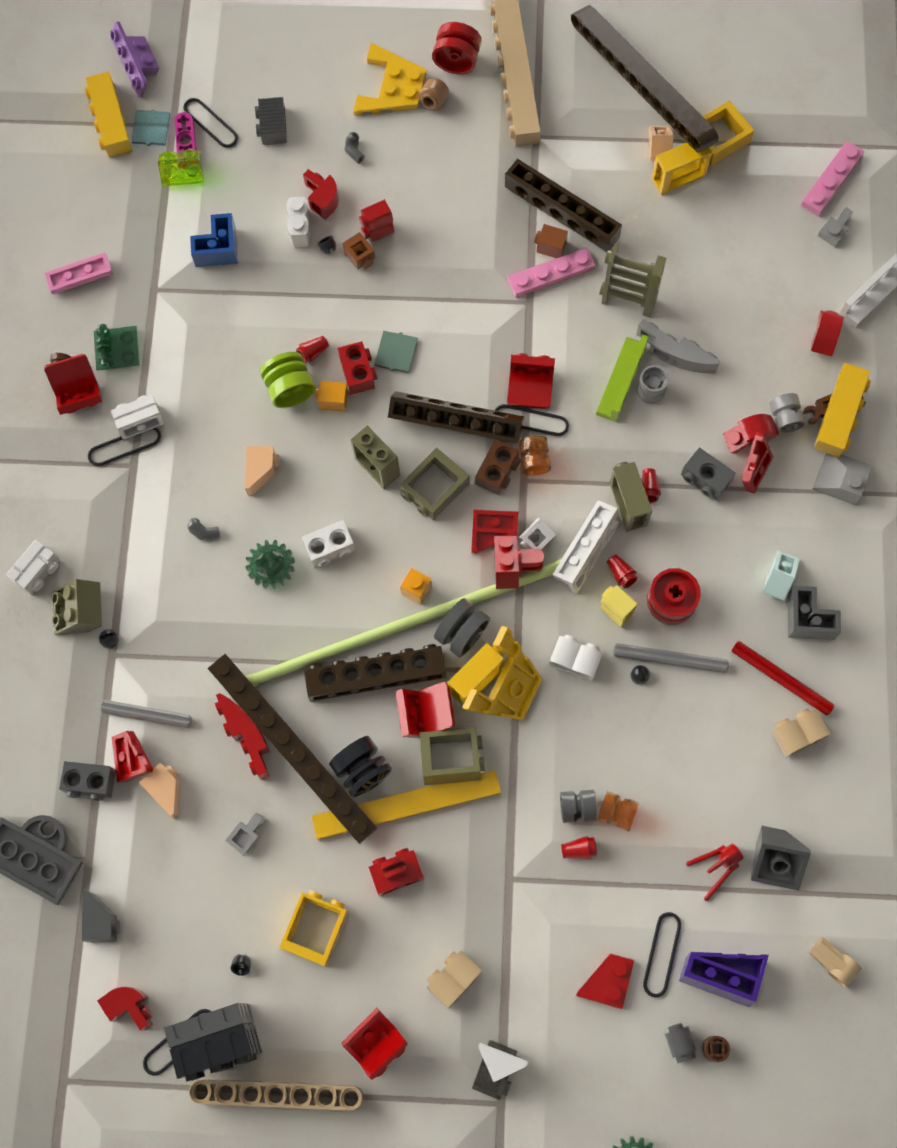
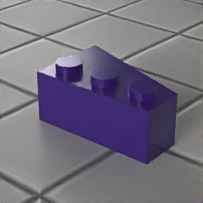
[679,952,769,1007]

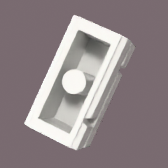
[111,395,164,440]
[6,540,60,595]

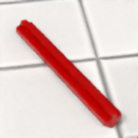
[731,641,835,716]

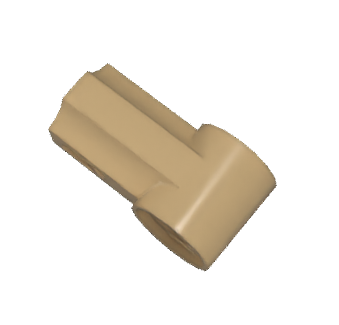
[809,937,862,988]

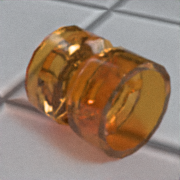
[519,436,551,476]
[597,791,639,832]

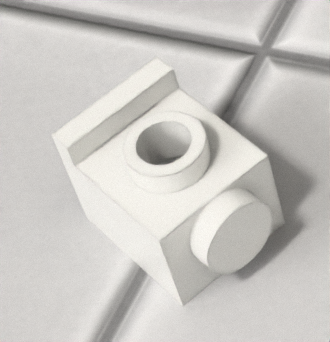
[519,518,556,549]

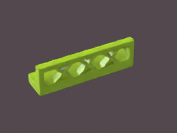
[596,334,649,422]

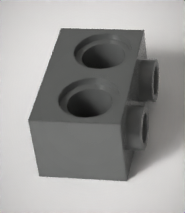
[59,761,116,801]

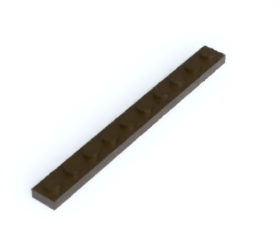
[207,654,378,844]

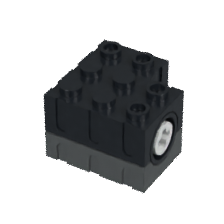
[164,1003,262,1082]

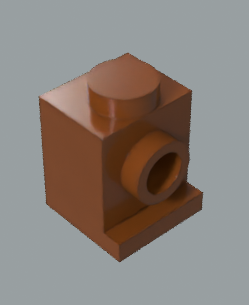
[342,232,375,270]

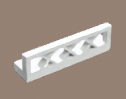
[839,253,897,328]
[553,500,622,594]

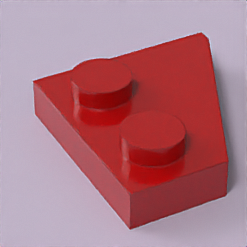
[742,432,774,494]
[471,509,519,554]
[112,731,153,783]
[576,953,634,1009]

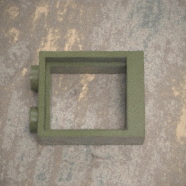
[351,425,400,489]
[400,447,470,520]
[609,462,652,532]
[420,727,485,785]

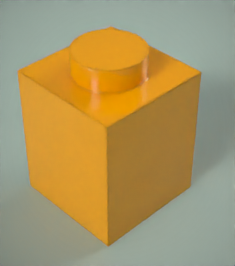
[315,381,348,412]
[400,568,432,605]

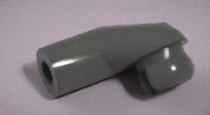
[188,518,220,540]

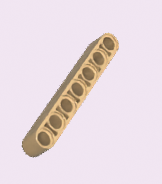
[189,1079,364,1111]

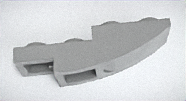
[636,319,720,373]

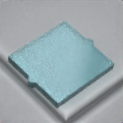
[131,109,170,146]

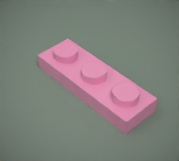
[44,253,113,295]

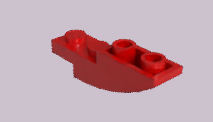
[215,693,270,780]

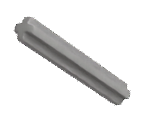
[101,700,192,728]

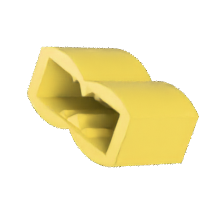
[600,585,638,628]

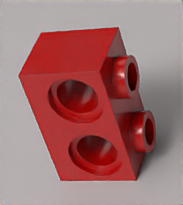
[337,341,378,395]

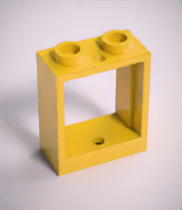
[703,100,755,166]
[651,143,712,195]
[447,643,504,706]
[279,890,349,967]

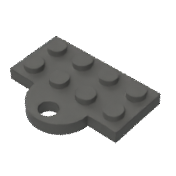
[0,815,84,905]

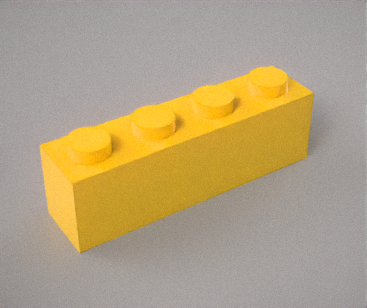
[84,71,133,158]
[813,363,871,457]

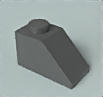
[82,891,120,942]

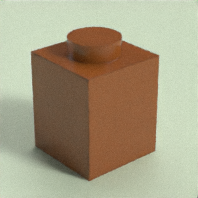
[534,224,568,258]

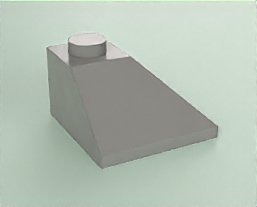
[813,453,870,505]

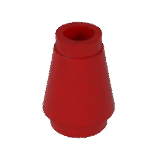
[296,336,329,364]
[641,468,661,503]
[606,554,638,589]
[561,836,597,860]

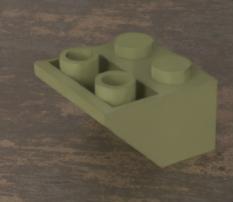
[51,579,102,635]

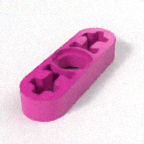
[174,112,198,170]

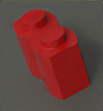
[359,199,395,243]

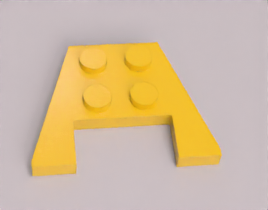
[353,43,426,116]
[462,626,542,720]

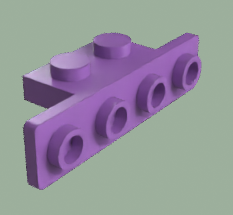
[110,21,159,97]

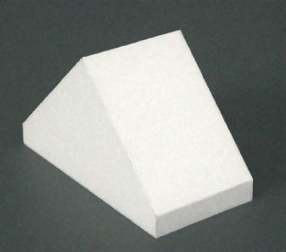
[478,1042,528,1082]

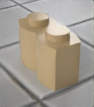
[772,708,830,757]
[427,951,482,1009]

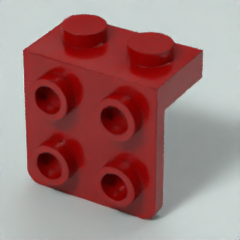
[507,353,555,409]
[44,354,102,415]
[395,682,455,738]
[341,1008,408,1080]

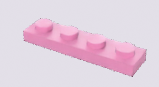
[801,141,864,216]
[508,248,595,298]

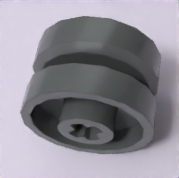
[434,598,490,658]

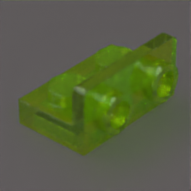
[158,149,204,186]

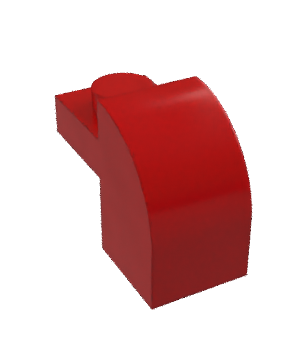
[303,169,339,220]
[811,310,844,357]
[723,413,780,454]
[97,987,153,1030]

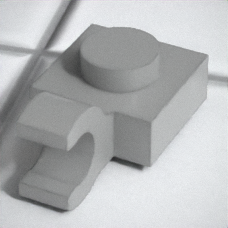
[818,207,853,247]
[225,813,266,856]

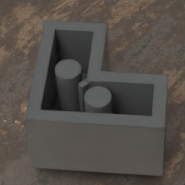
[788,586,841,640]

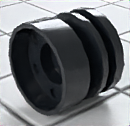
[329,736,392,798]

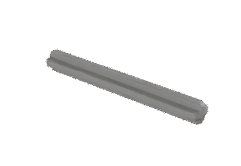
[614,643,729,673]

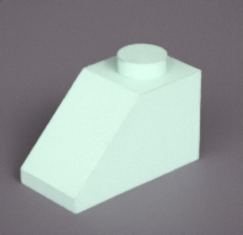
[762,550,800,601]

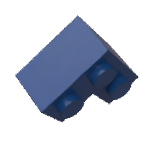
[190,213,238,267]

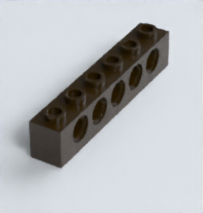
[505,158,622,252]
[387,391,524,443]
[304,644,447,702]

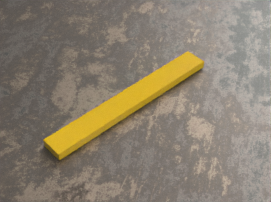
[312,770,501,840]

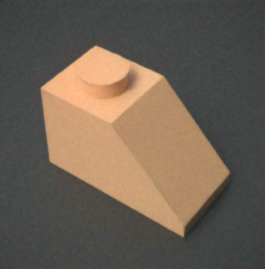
[649,126,674,163]
[245,446,280,496]
[139,763,180,819]

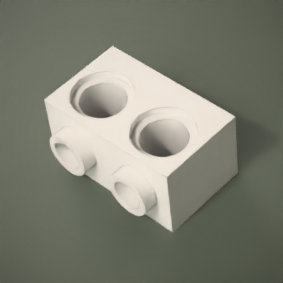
[301,520,355,567]

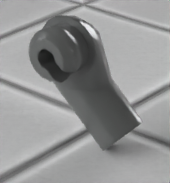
[344,132,365,164]

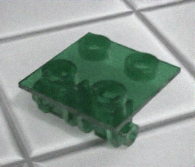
[94,324,140,371]

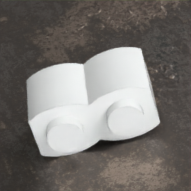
[287,197,311,248]
[549,635,603,682]

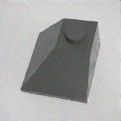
[751,825,811,891]

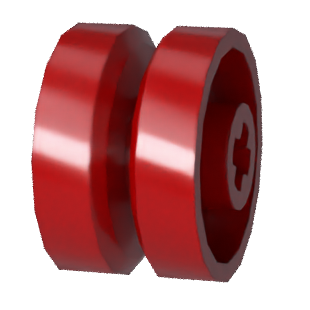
[432,22,482,75]
[647,568,701,625]

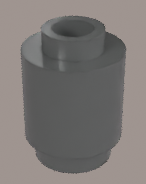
[665,1023,696,1063]

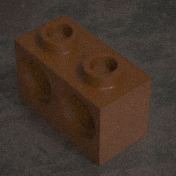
[475,439,521,495]

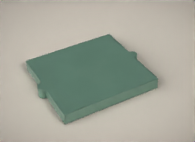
[374,330,418,373]

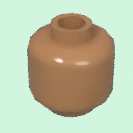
[419,78,449,110]

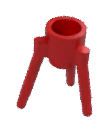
[686,843,744,901]

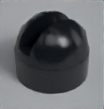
[318,235,336,254]
[99,629,119,649]
[630,665,650,685]
[231,954,251,976]

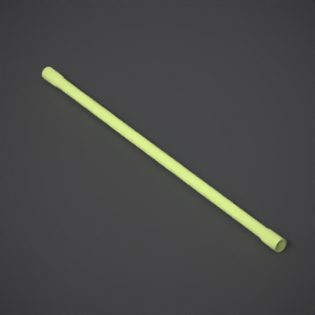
[245,558,562,687]

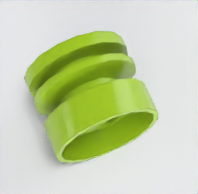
[259,352,316,408]

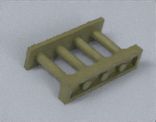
[599,243,667,318]

